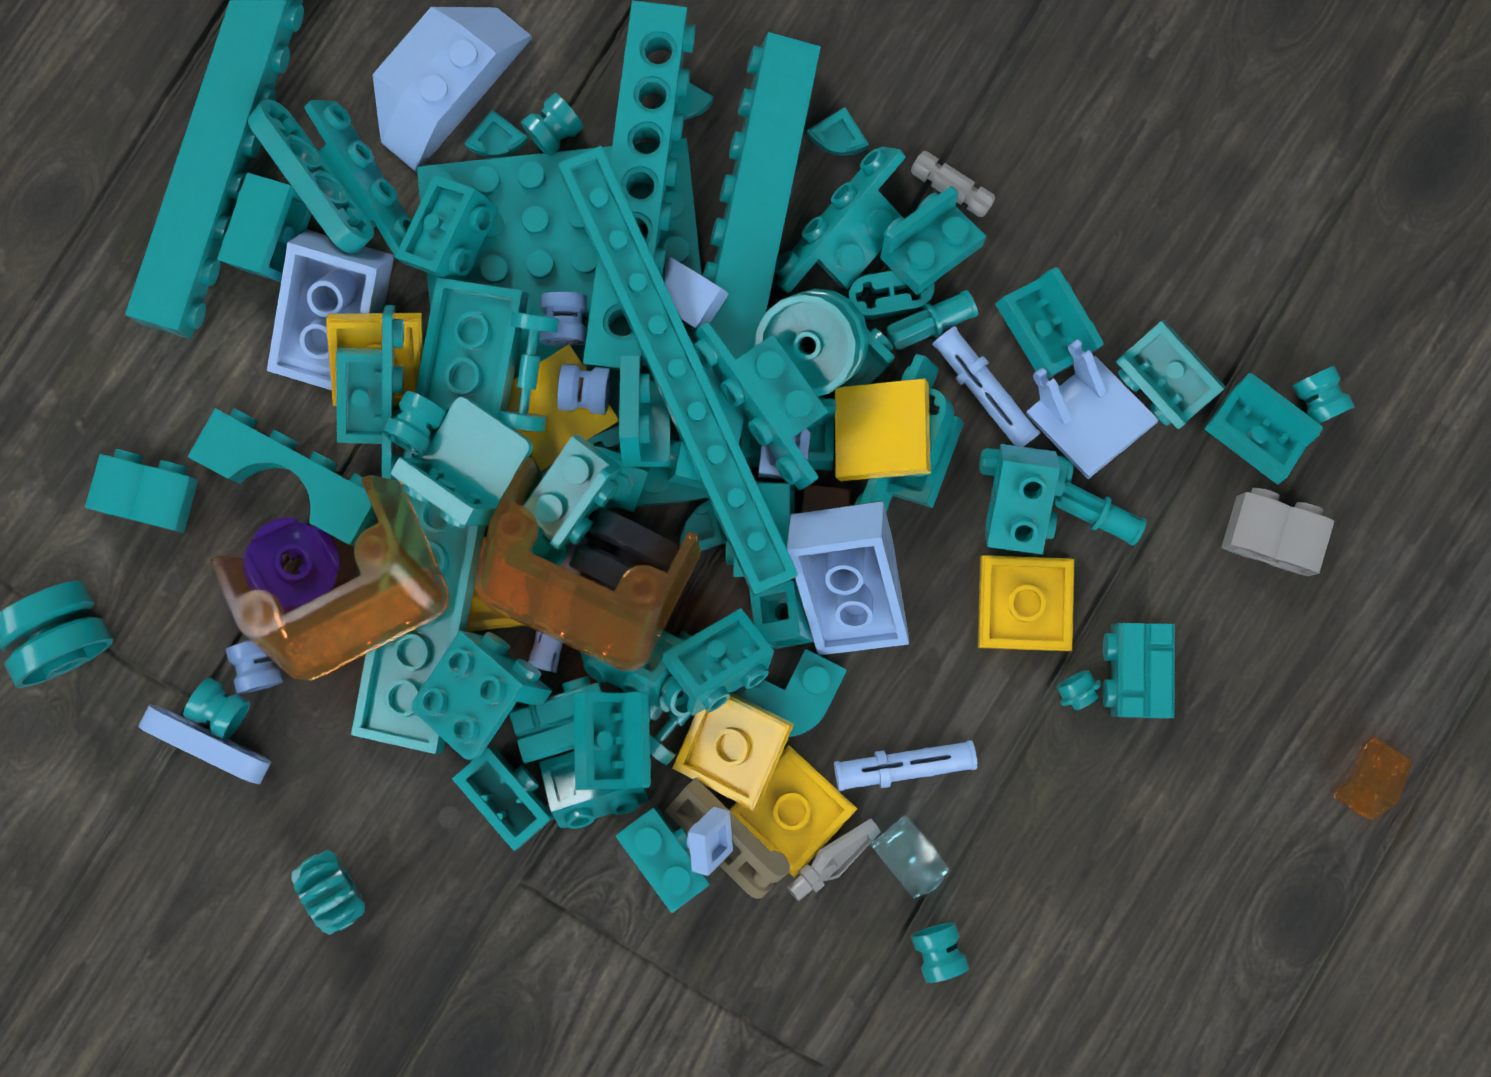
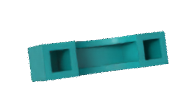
[188,408,386,549]

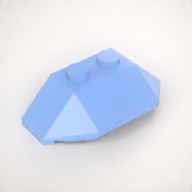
[373,7,532,173]

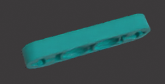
[248,99,374,254]

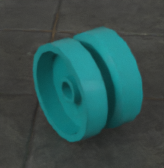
[755,288,869,397]
[0,580,114,688]

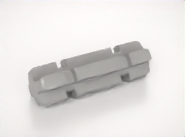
[911,151,995,217]

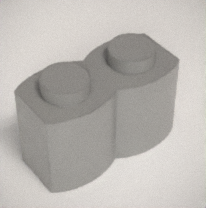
[1221,488,1334,576]

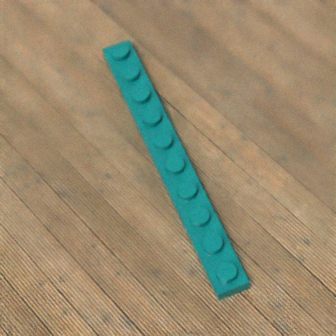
[558,146,798,597]

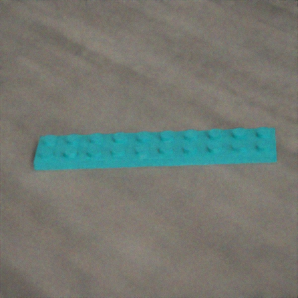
[351,278,529,754]

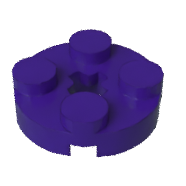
[242,517,340,612]

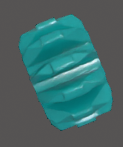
[291,850,365,935]

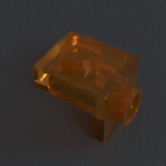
[1334,736,1413,820]

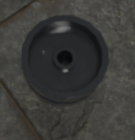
[568,507,689,612]

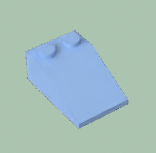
[267,229,394,390]
[787,501,909,655]

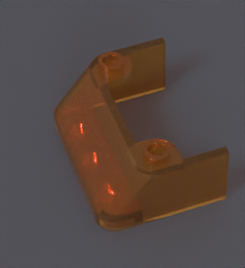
[476,456,701,671]
[211,475,449,680]

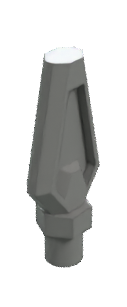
[787,819,880,902]

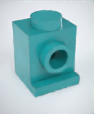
[749,580,814,650]

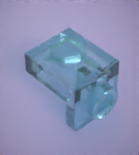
[870,815,949,899]

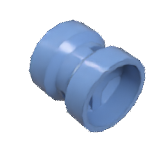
[540,292,587,347]
[557,363,611,415]
[225,637,283,694]

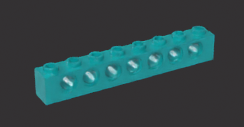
[583,0,696,376]

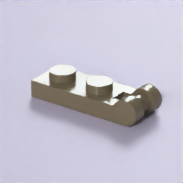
[665,778,790,899]

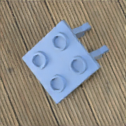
[1026,340,1158,479]

